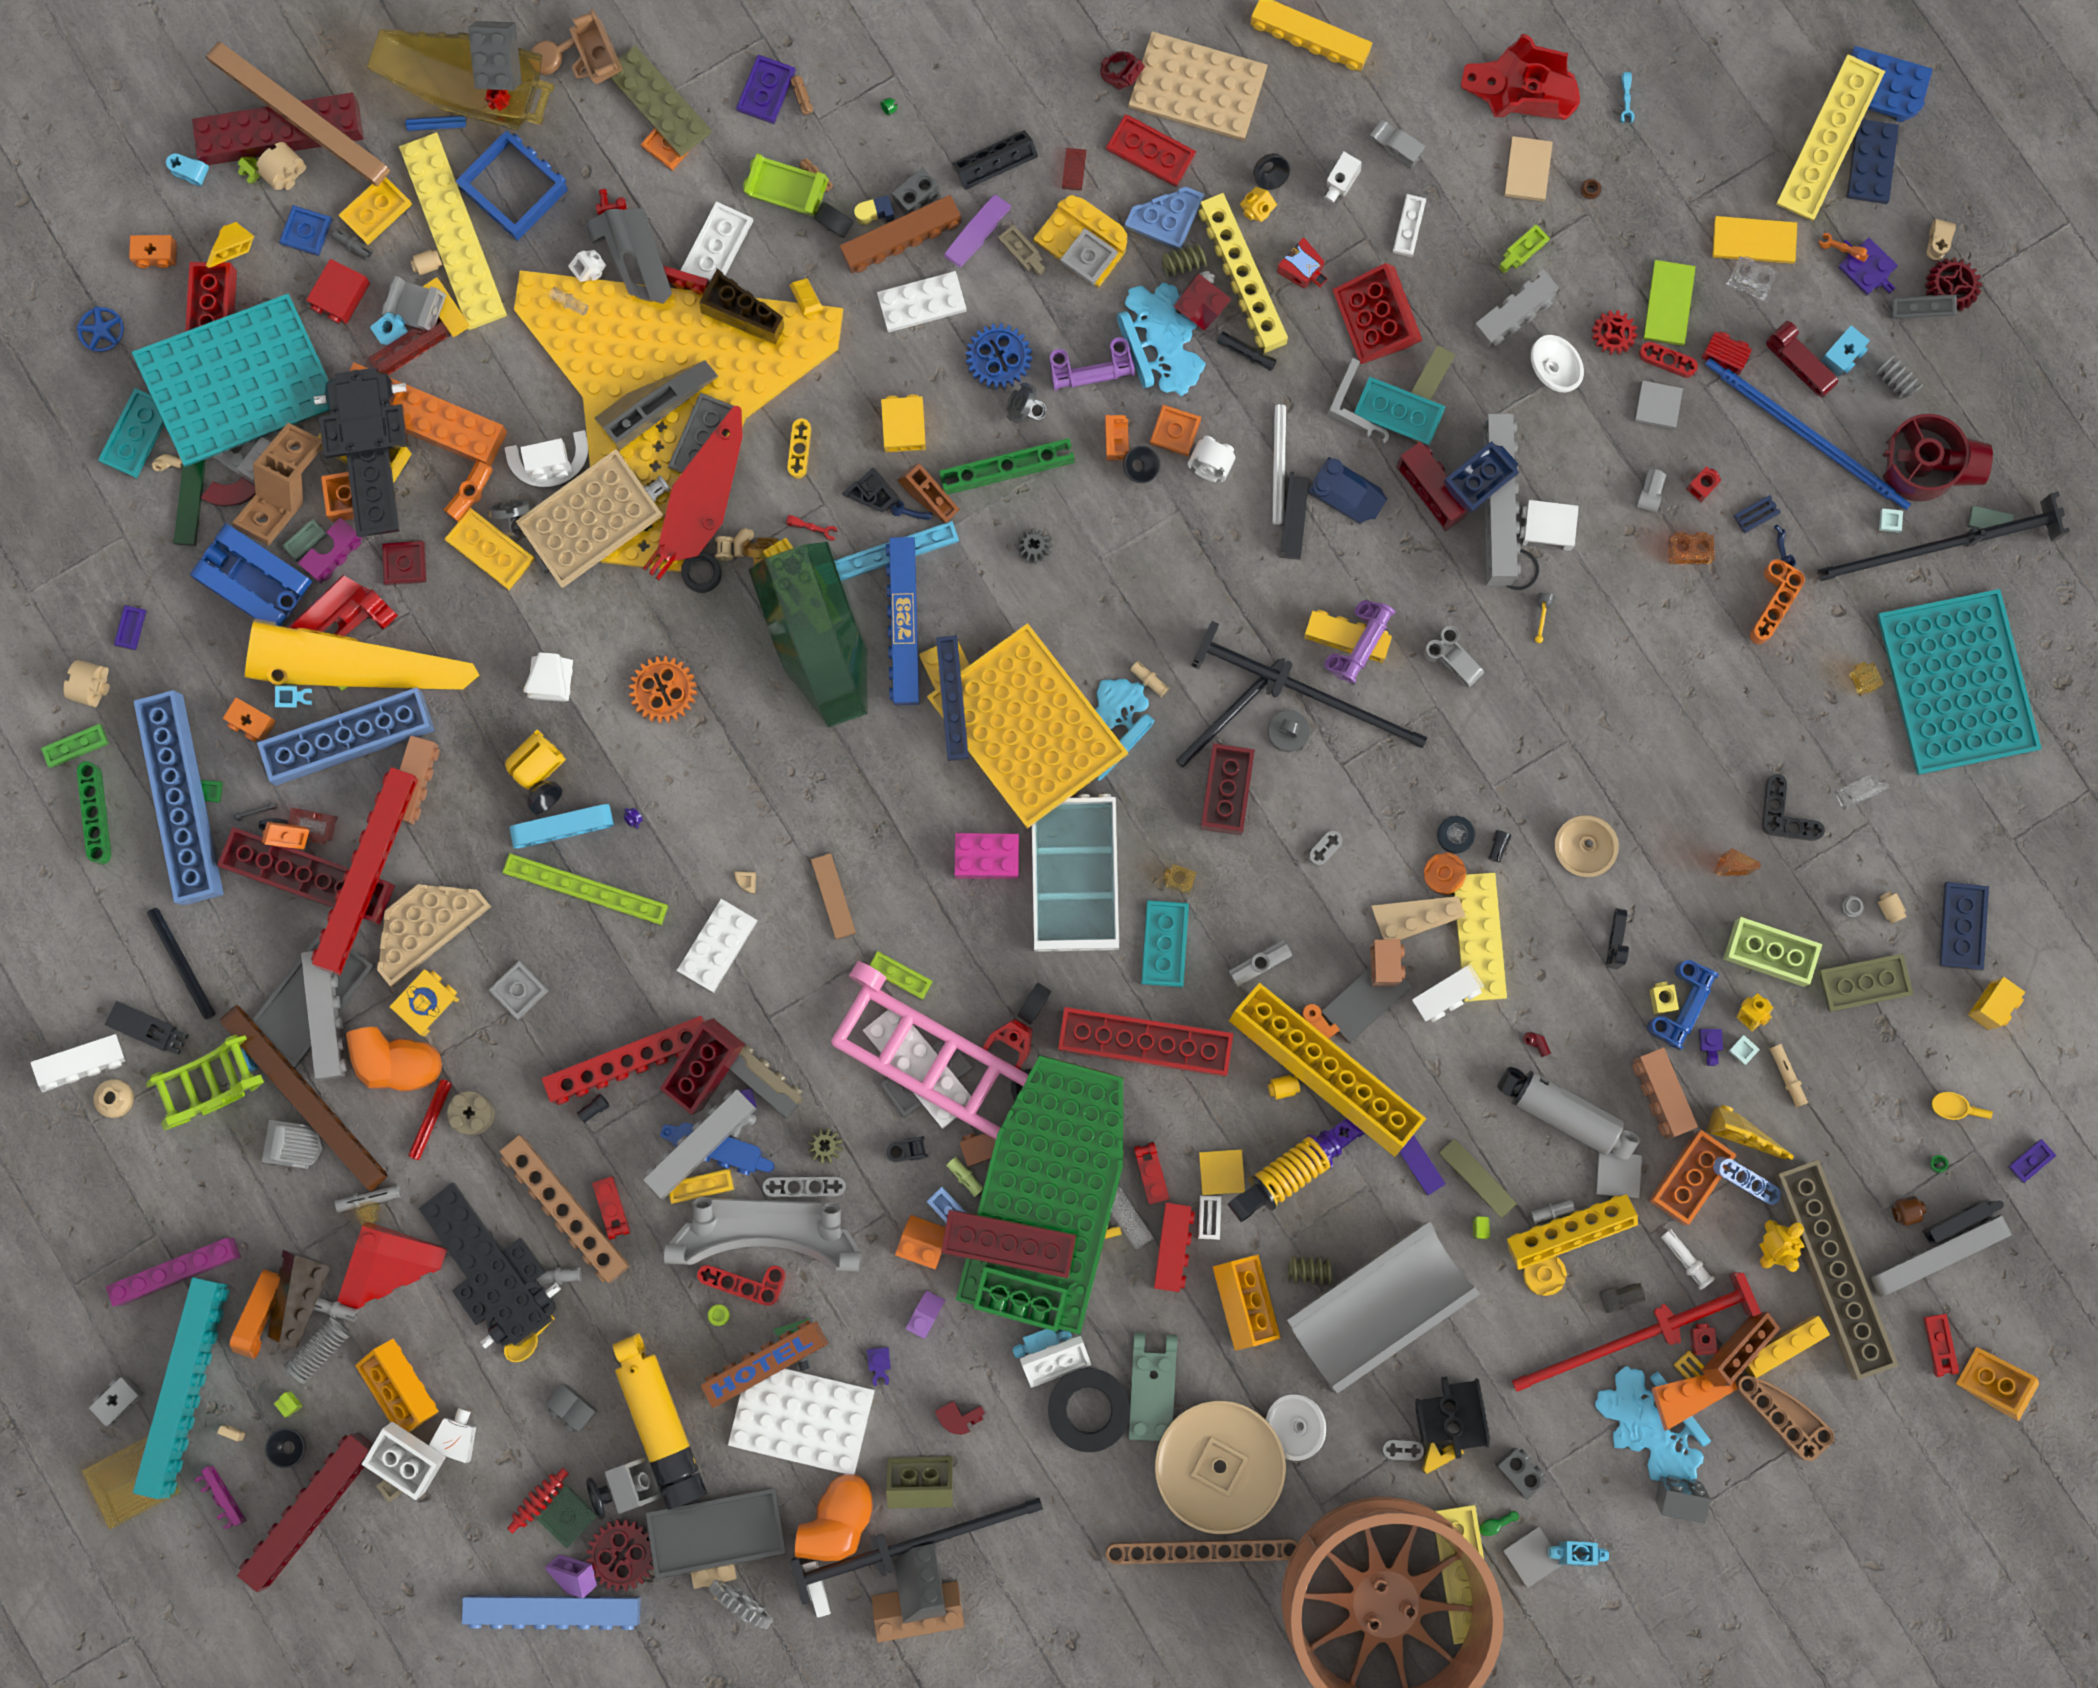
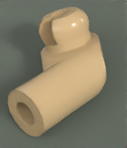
[152,454,183,471]
[733,528,754,557]

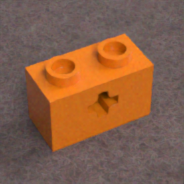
[129,235,177,268]
[222,698,277,742]

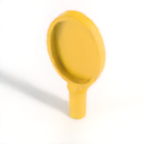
[1931,1092,1993,1120]
[504,1315,555,1363]

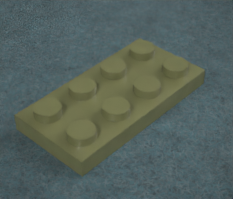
[1819,953,1913,1012]

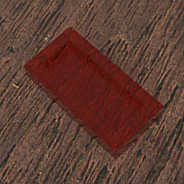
[1062,148,1086,191]

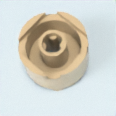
[256,142,306,190]
[64,660,110,707]

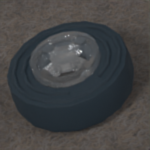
[1437,816,1475,854]

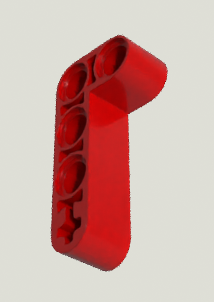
[697,1265,786,1306]

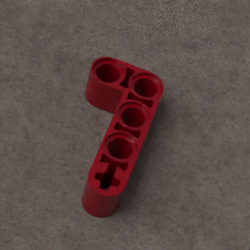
[1766,321,1838,398]

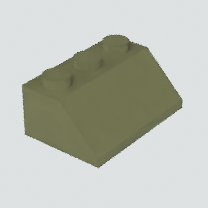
[886,1456,953,1509]

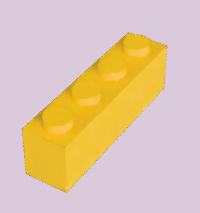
[1304,610,1392,664]
[1745,1316,1830,1378]

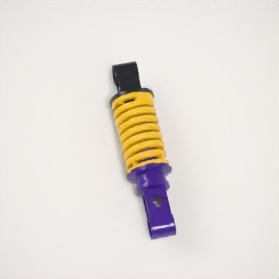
[1227,1118,1365,1222]

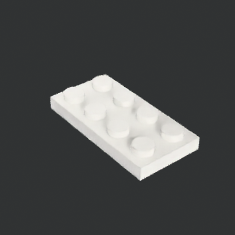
[680,201,753,281]
[877,271,967,333]
[677,899,758,993]

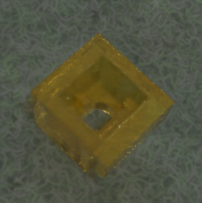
[354,1203,381,1227]

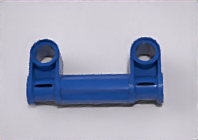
[1647,960,1719,1050]

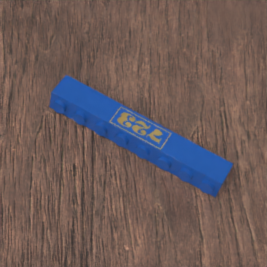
[886,537,919,706]

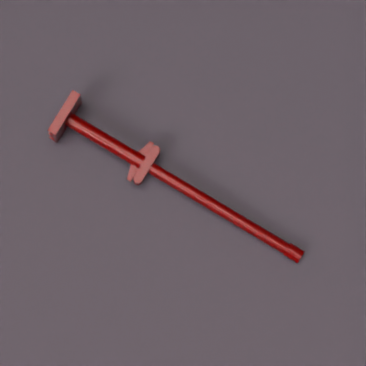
[1512,1272,1761,1392]

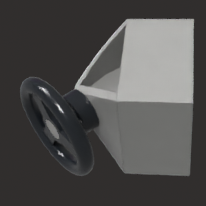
[586,1456,663,1520]

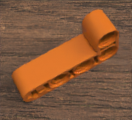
[1750,559,1805,644]
[230,1269,280,1359]

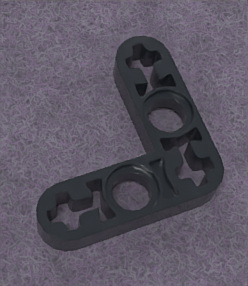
[1762,774,1825,841]
[1606,908,1629,970]

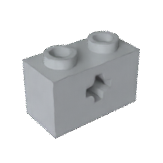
[89,1376,144,1427]

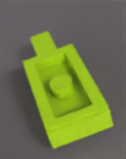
[1498,224,1550,273]

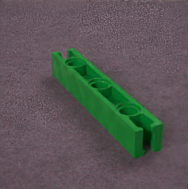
[939,438,1075,495]

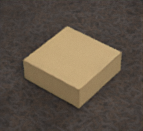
[217,1425,246,1441]

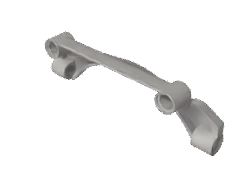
[664,1197,861,1272]

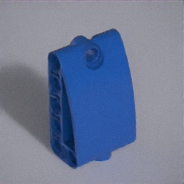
[189,523,313,626]

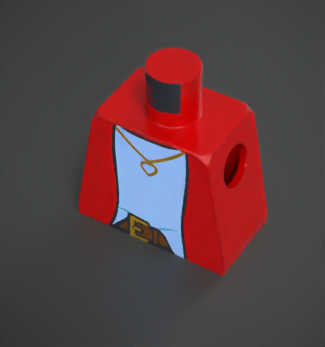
[1277,237,1328,288]

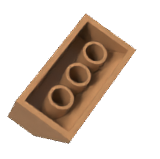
[872,1581,965,1643]

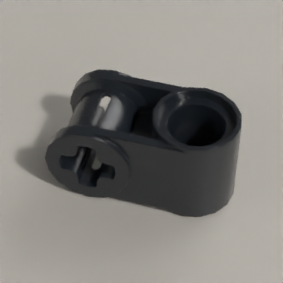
[887,1136,928,1163]

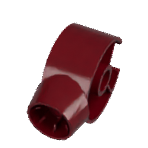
[1882,414,1993,501]

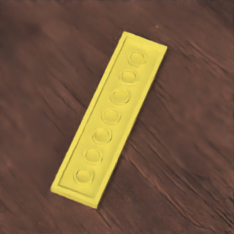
[1776,55,1885,221]

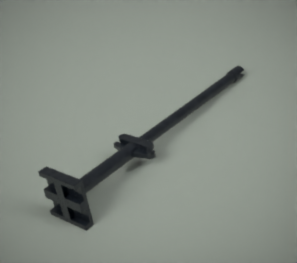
[1817,491,2070,581]
[1191,621,1427,748]
[790,1498,1043,1605]

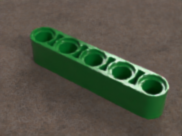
[77,761,111,865]

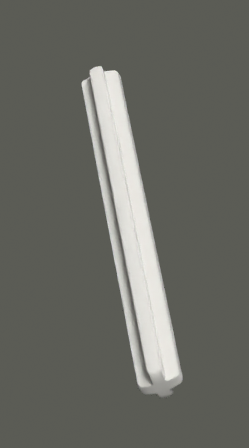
[1272,404,1286,525]

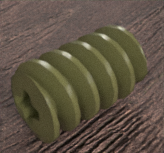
[1162,243,1207,279]
[1287,1256,1332,1286]

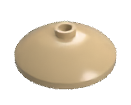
[1555,815,1619,877]

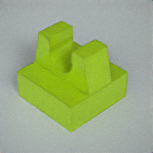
[238,157,260,183]

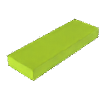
[869,951,933,1000]

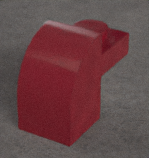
[935,1400,985,1435]

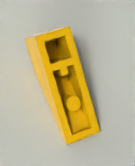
[206,222,254,268]

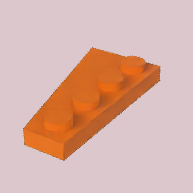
[1651,1375,1738,1431]

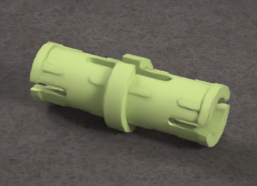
[946,1157,984,1197]

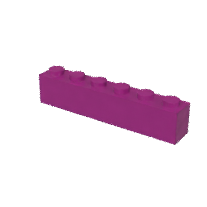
[105,1238,241,1307]

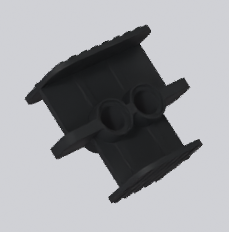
[1415,1376,1490,1459]

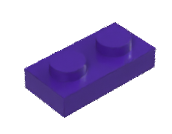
[2008,1139,2056,1183]

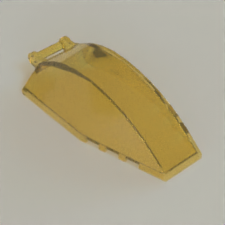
[367,29,555,131]

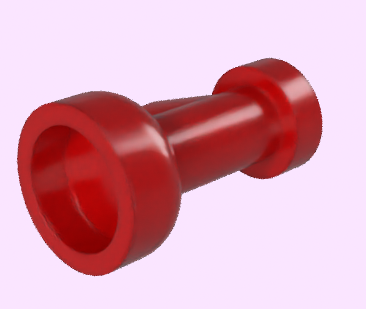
[596,189,627,216]

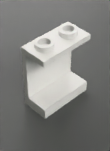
[1519,500,1579,551]

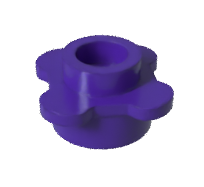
[624,807,643,829]

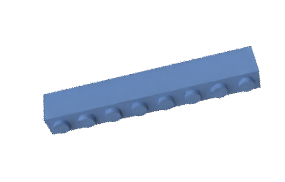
[462,1595,641,1630]

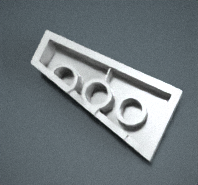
[30,1034,125,1093]

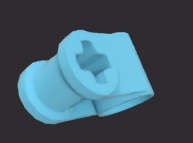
[166,153,209,186]

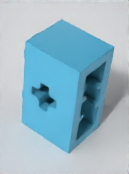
[1821,325,1870,376]

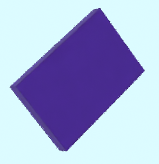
[736,55,796,124]

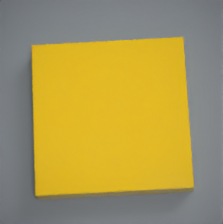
[1199,1150,1245,1195]

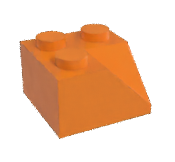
[321,472,354,522]

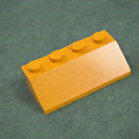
[1212,1254,1281,1351]
[355,1339,439,1433]

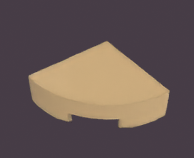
[734,872,756,894]

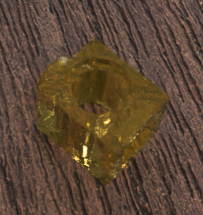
[1849,662,1884,696]
[1163,864,1197,894]

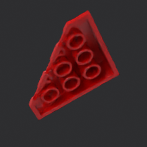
[337,1221,447,1309]

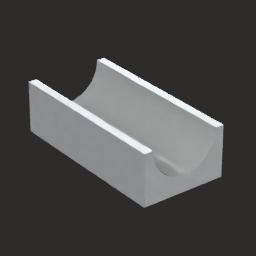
[1284,1222,1480,1394]

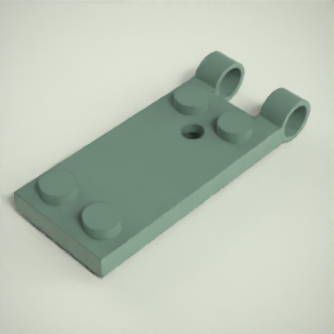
[1129,1332,1177,1441]

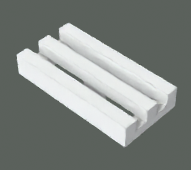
[1198,1196,1221,1240]

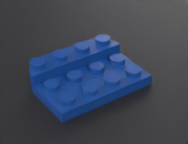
[1851,46,1933,122]

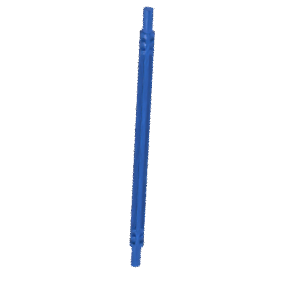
[1705,358,1911,510]

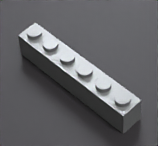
[301,951,348,1080]
[644,1090,757,1199]

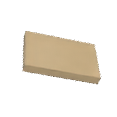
[1504,136,1553,202]

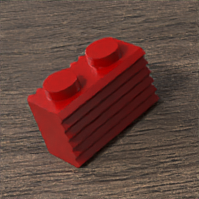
[1701,331,1752,375]

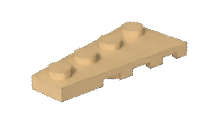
[1371,896,1466,940]

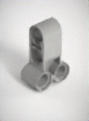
[1423,626,1484,688]

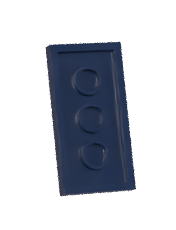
[1847,119,1899,204]
[1939,882,1989,971]

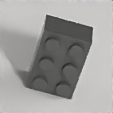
[468,21,522,90]

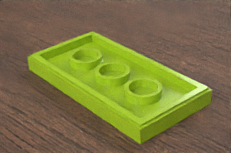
[1643,260,1696,346]

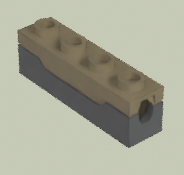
[730,1043,804,1119]

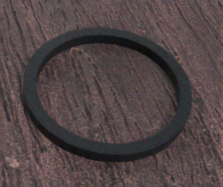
[1507,549,1539,590]

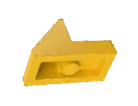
[1422,1443,1464,1474]

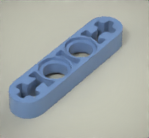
[1713,1156,1781,1205]

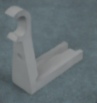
[1326,358,1389,445]

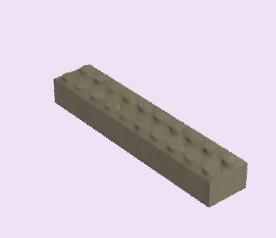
[1773,1160,1899,1380]

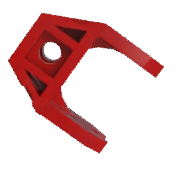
[983,1018,1033,1069]

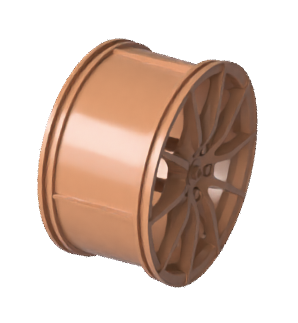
[1281,1497,1503,1688]

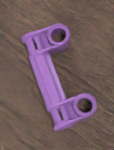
[1050,337,1135,391]
[1324,600,1395,684]

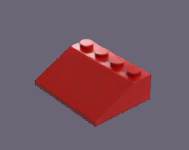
[1332,263,1423,364]

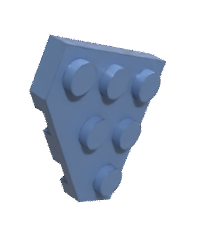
[1124,187,1205,250]

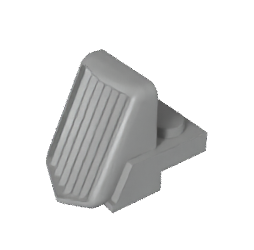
[262,1120,323,1169]

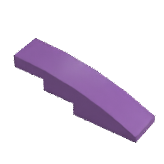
[944,194,1011,268]

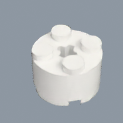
[1188,436,1235,482]

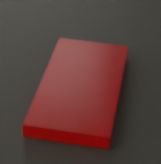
[1106,114,1196,188]

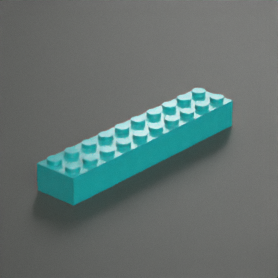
[133,1277,230,1499]

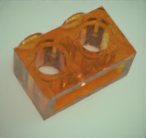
[1668,532,1715,564]

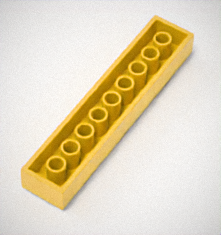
[1229,983,1427,1157]

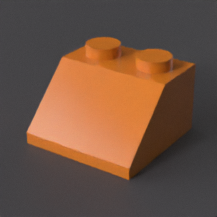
[895,1215,946,1270]

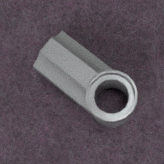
[1636,469,1666,513]

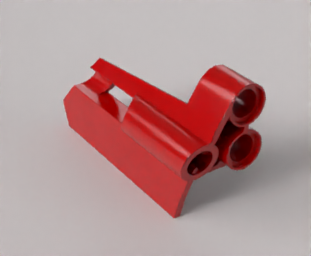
[288,575,398,636]

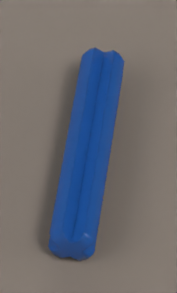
[405,115,466,131]

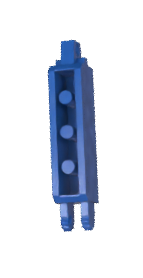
[660,1122,775,1176]

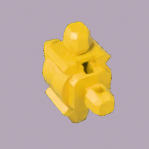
[1759,1220,1805,1272]

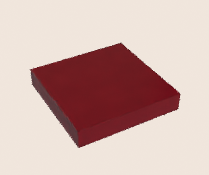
[382,541,426,585]

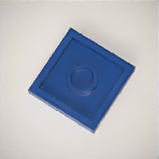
[279,205,333,256]

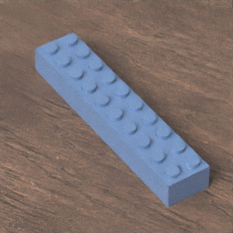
[134,690,224,905]

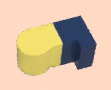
[854,195,895,225]

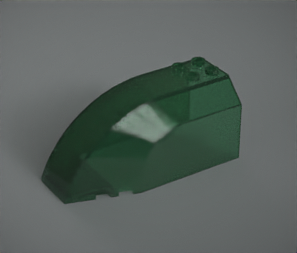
[748,542,868,728]

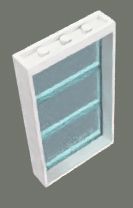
[1032,794,1119,952]

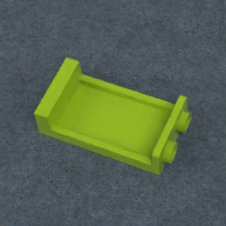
[743,153,829,217]

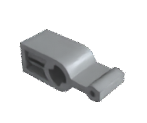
[1370,120,1426,169]

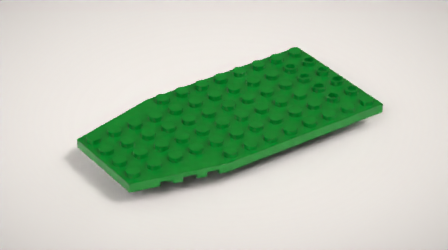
[956,1055,1124,1335]

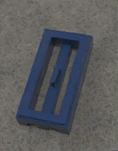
[1733,495,1781,534]

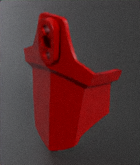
[1461,34,1580,120]

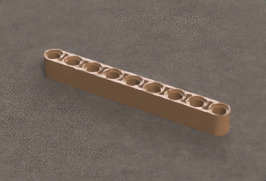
[1106,1538,1299,1564]

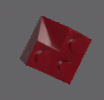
[1172,273,1231,331]

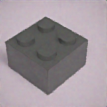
[1655,1475,1711,1524]

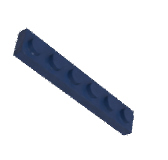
[936,635,969,761]

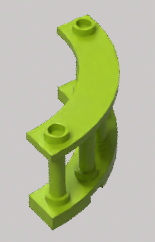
[146,1035,264,1131]

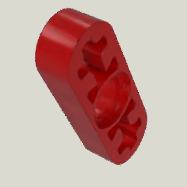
[1639,342,1698,378]

